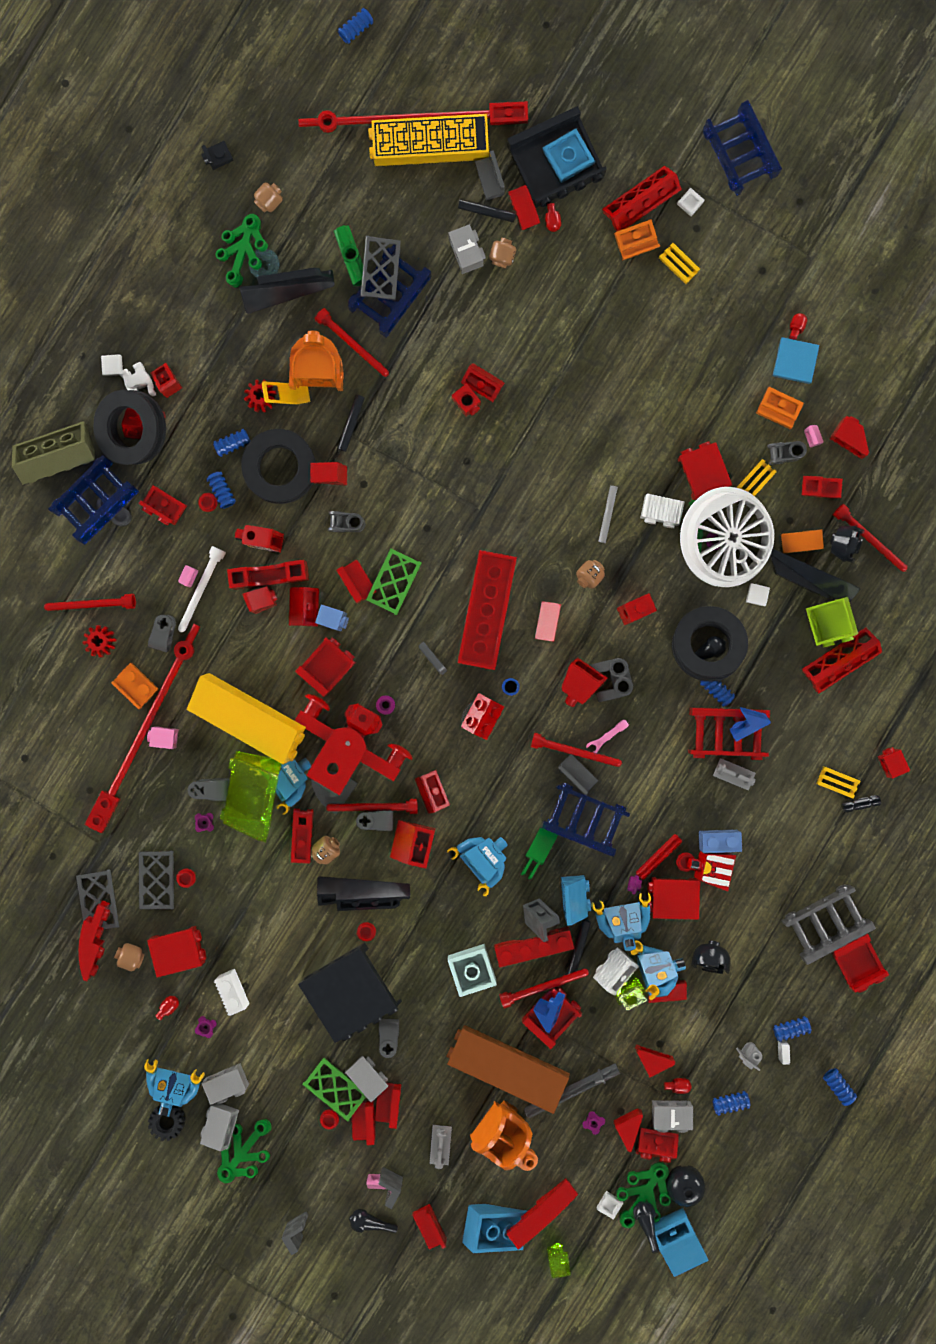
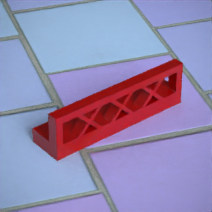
[602,166,682,231]
[802,627,882,694]

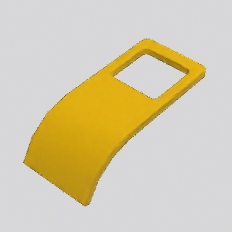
[262,381,310,404]

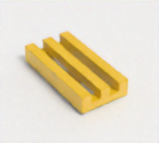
[659,243,700,284]
[736,459,777,496]
[816,766,860,799]

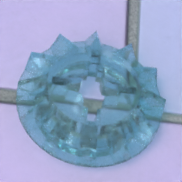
[249,249,280,278]

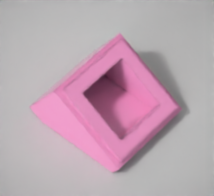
[804,425,823,448]
[178,565,198,587]
[367,1174,386,1189]

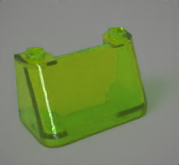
[220,751,282,842]

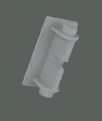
[713,758,756,791]
[736,1042,762,1071]
[430,1125,452,1169]

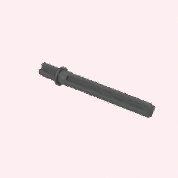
[524,1063,620,1118]

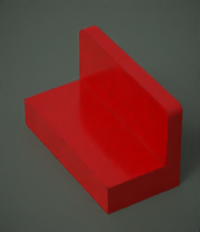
[336,560,376,604]
[289,587,319,627]
[375,1083,402,1129]
[352,1100,376,1145]
[413,1204,447,1250]

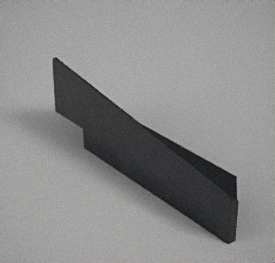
[240,268,335,314]
[770,549,860,603]
[317,876,410,911]

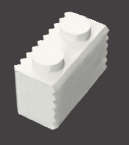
[640,494,685,528]
[593,947,639,995]
[214,969,249,1016]

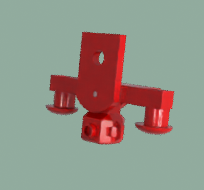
[294,694,413,796]

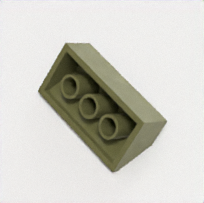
[12,421,95,485]

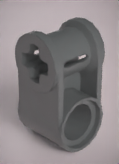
[767,441,807,465]
[328,511,366,532]
[148,615,176,652]
[356,811,393,831]
[379,1019,399,1058]

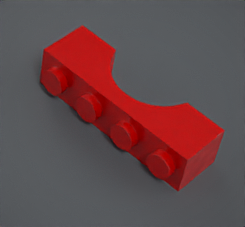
[227,560,309,590]
[494,926,574,968]

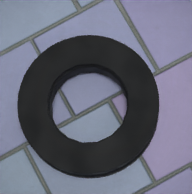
[93,390,166,465]
[241,429,316,504]
[672,606,748,682]

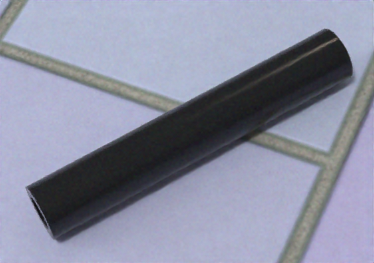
[458,199,516,223]
[337,394,365,452]
[566,919,592,975]

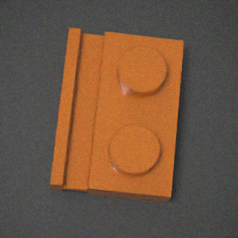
[614,220,660,260]
[756,387,804,429]
[111,663,159,709]

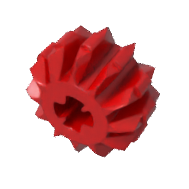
[244,379,277,412]
[82,625,117,658]

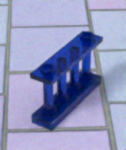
[703,100,782,196]
[348,245,432,338]
[48,455,139,545]
[540,783,630,857]

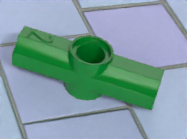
[333,225,369,287]

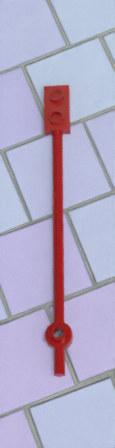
[298,101,528,133]
[84,624,200,833]

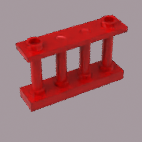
[688,707,770,760]

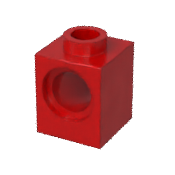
[451,383,481,417]
[878,747,910,779]

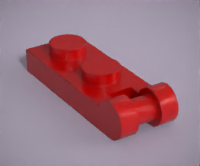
[291,808,314,864]

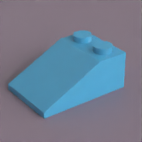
[561,875,591,926]
[462,1204,527,1253]

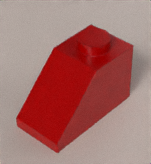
[829,416,869,459]
[242,586,278,614]

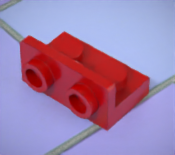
[636,1128,679,1163]

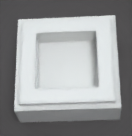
[677,188,705,216]
[101,355,123,376]
[746,583,770,607]
[778,1040,790,1065]
[597,1191,623,1220]

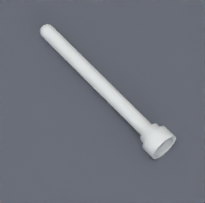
[178,546,226,632]

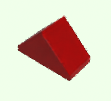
[151,363,182,398]
[310,462,347,486]
[635,1044,675,1077]
[613,1108,643,1152]

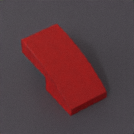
[508,185,540,230]
[802,476,843,499]

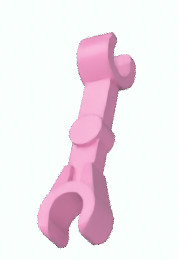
[586,719,629,753]

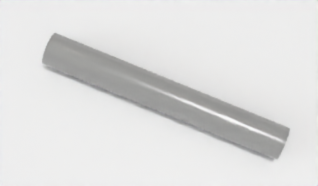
[598,486,618,543]

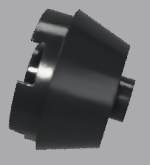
[830,525,865,563]

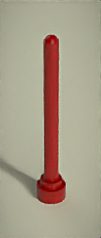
[314,308,389,377]
[833,504,907,572]
[44,594,136,611]
[531,732,622,767]
[326,799,418,814]
[499,969,589,1009]

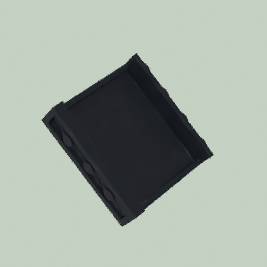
[507,106,606,208]
[298,942,402,1043]

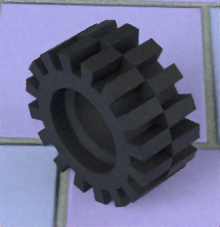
[148,1104,186,1141]

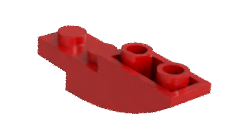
[78,901,110,982]

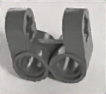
[589,658,633,702]
[188,778,231,801]

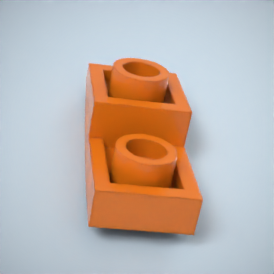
[781,529,824,553]

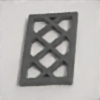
[361,236,401,300]
[139,851,174,910]
[76,869,119,929]

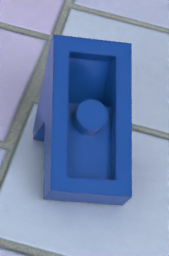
[730,707,771,742]
[534,992,566,1033]

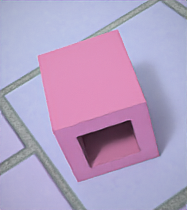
[147,727,179,749]

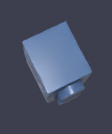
[315,604,349,631]
[699,830,742,853]

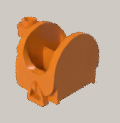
[289,331,344,391]
[470,1100,538,1171]

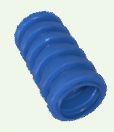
[338,8,373,44]
[213,429,250,457]
[206,472,236,509]
[502,678,520,696]
[700,681,735,707]
[773,1016,812,1042]
[823,1068,857,1106]
[713,1091,751,1116]

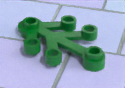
[216,214,268,288]
[217,1119,271,1183]
[616,1162,671,1228]

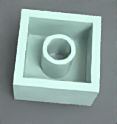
[448,944,497,997]

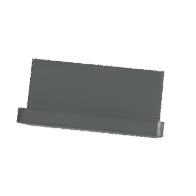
[475,151,505,201]
[558,754,598,795]
[523,898,560,942]
[378,1167,403,1209]
[281,1212,308,1255]

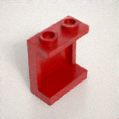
[677,441,732,500]
[295,637,356,697]
[648,877,700,920]
[147,926,207,977]
[831,934,889,993]
[522,987,582,1049]

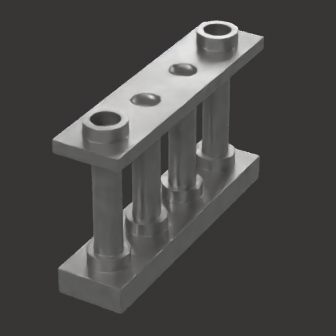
[781,884,876,965]

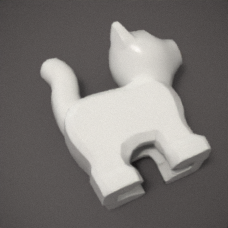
[119,362,156,396]

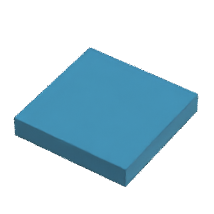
[543,129,595,183]
[773,337,819,384]

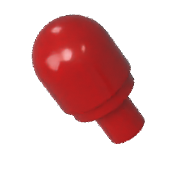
[545,203,561,232]
[789,313,807,340]
[155,996,179,1020]
[664,1078,692,1094]

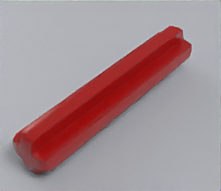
[636,834,682,880]

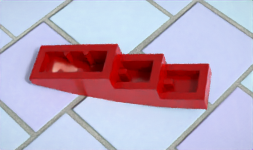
[506,1179,578,1250]

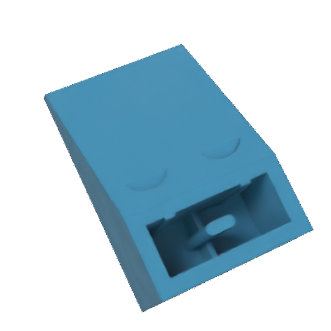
[655,1208,709,1277]

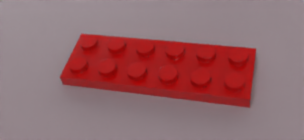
[458,550,517,670]

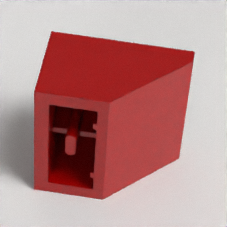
[390,820,436,869]

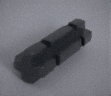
[842,795,881,812]

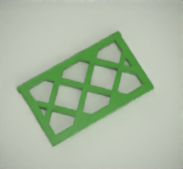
[366,548,421,615]
[302,1058,366,1121]

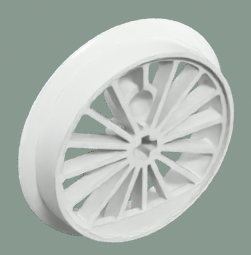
[680,487,774,587]

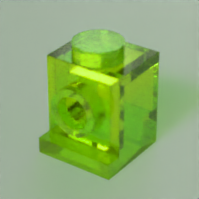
[615,976,647,1011]
[547,1243,571,1278]

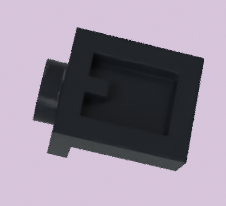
[201,141,234,170]

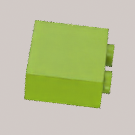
[806,597,858,648]

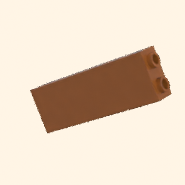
[446,1025,570,1114]

